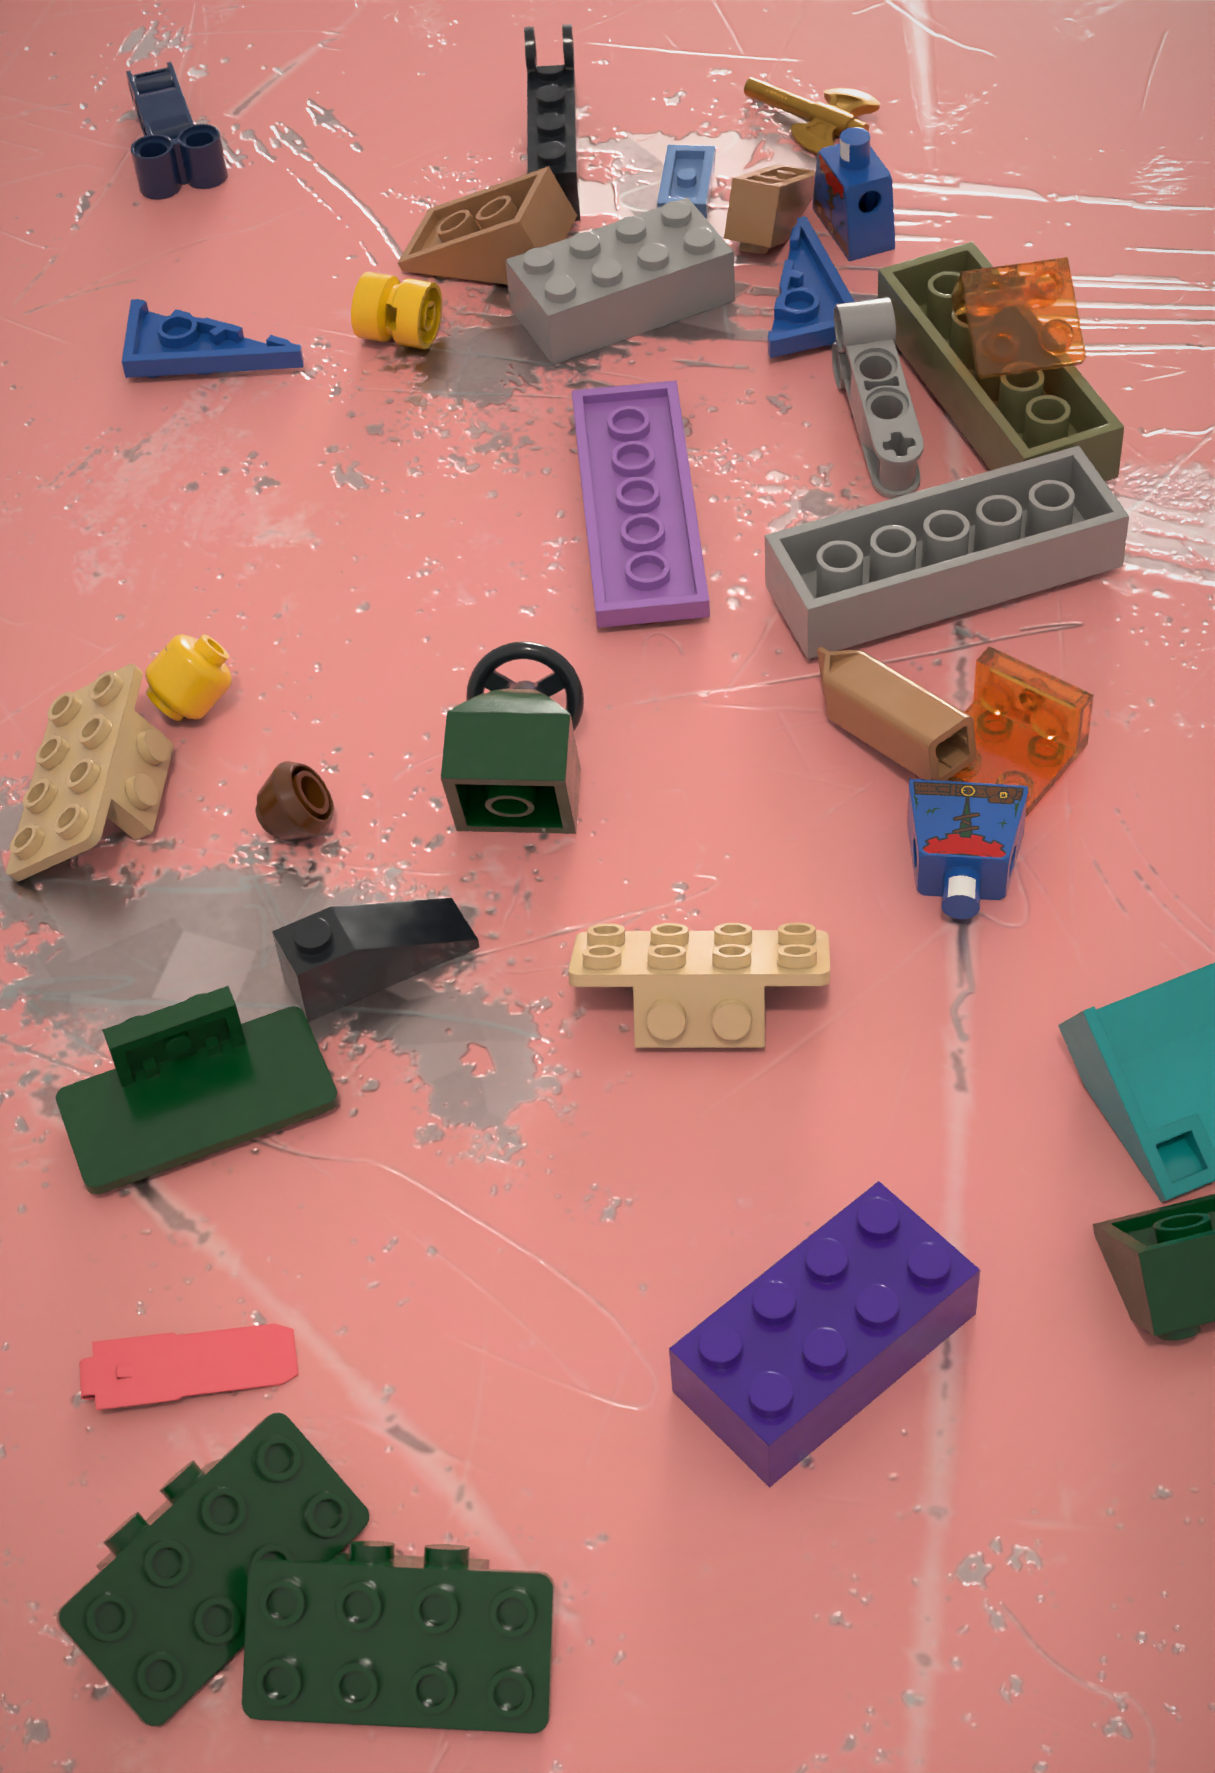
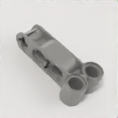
[832,297,924,499]

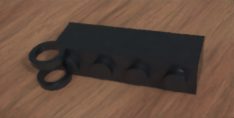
[524,24,581,221]

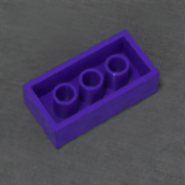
[669,1181,980,1488]

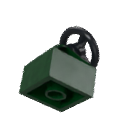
[441,641,584,834]

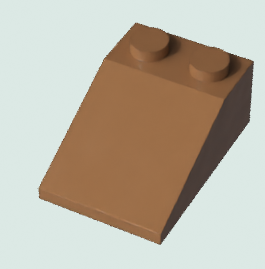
[398,166,577,285]

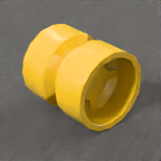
[351,272,442,349]

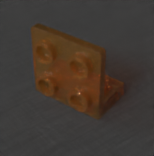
[951,257,1086,379]
[947,646,1094,816]

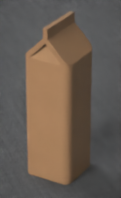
[817,647,977,781]

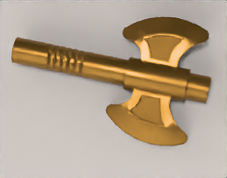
[744,77,880,154]

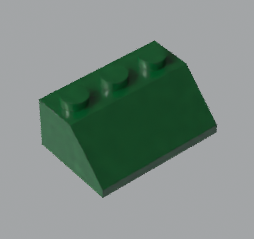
[1093,1194,1215,1340]

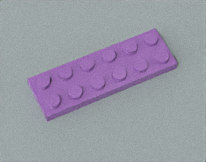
[571,380,710,628]

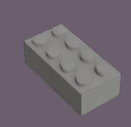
[505,198,735,365]

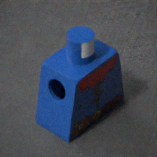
[813,127,895,262]
[907,779,1028,919]

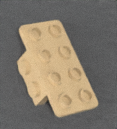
[6,664,174,881]
[568,922,830,1048]

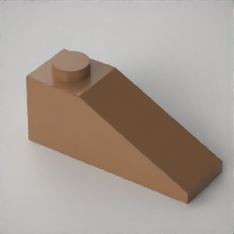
[724,164,816,254]

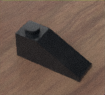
[272,898,480,1022]

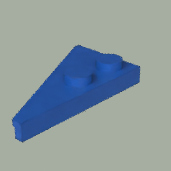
[768,216,855,358]
[121,299,304,378]

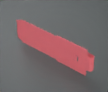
[79,1323,299,1410]

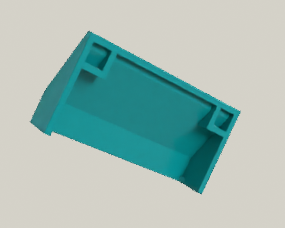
[1058,962,1215,1202]

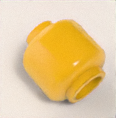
[145,634,232,721]

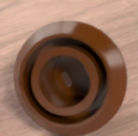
[255,761,334,840]

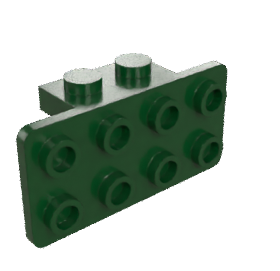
[56,986,339,1195]
[57,1413,369,1726]
[242,1541,555,1733]

